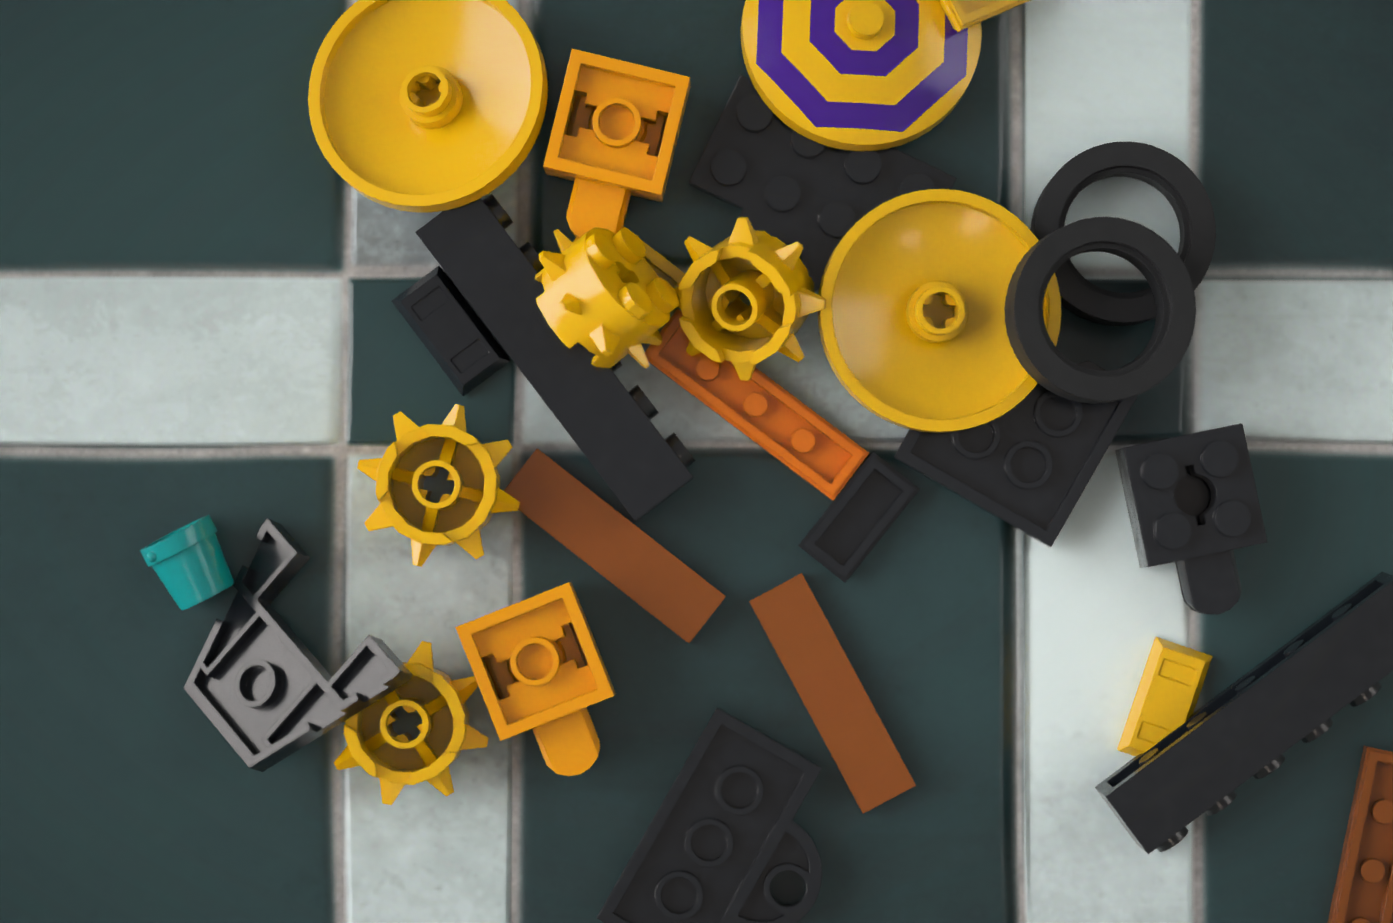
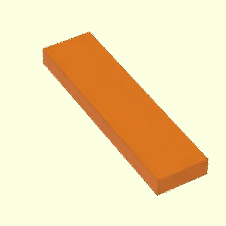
[645,309,869,501]

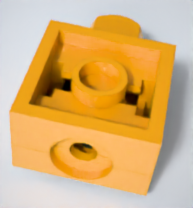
[543,48,691,239]
[455,582,616,776]

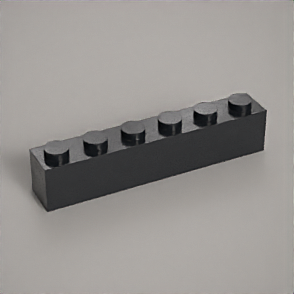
[415,194,695,522]
[1095,572,1393,854]

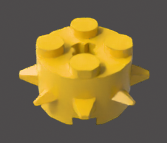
[673,217,826,381]
[535,227,679,369]
[357,404,520,567]
[333,641,489,805]

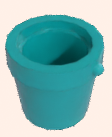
[139,515,235,611]

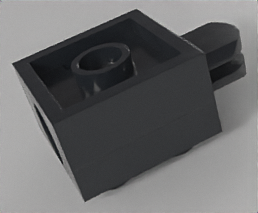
[1115,423,1267,614]

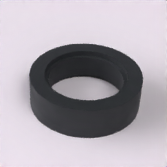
[1030,142,1216,326]
[1005,217,1196,404]

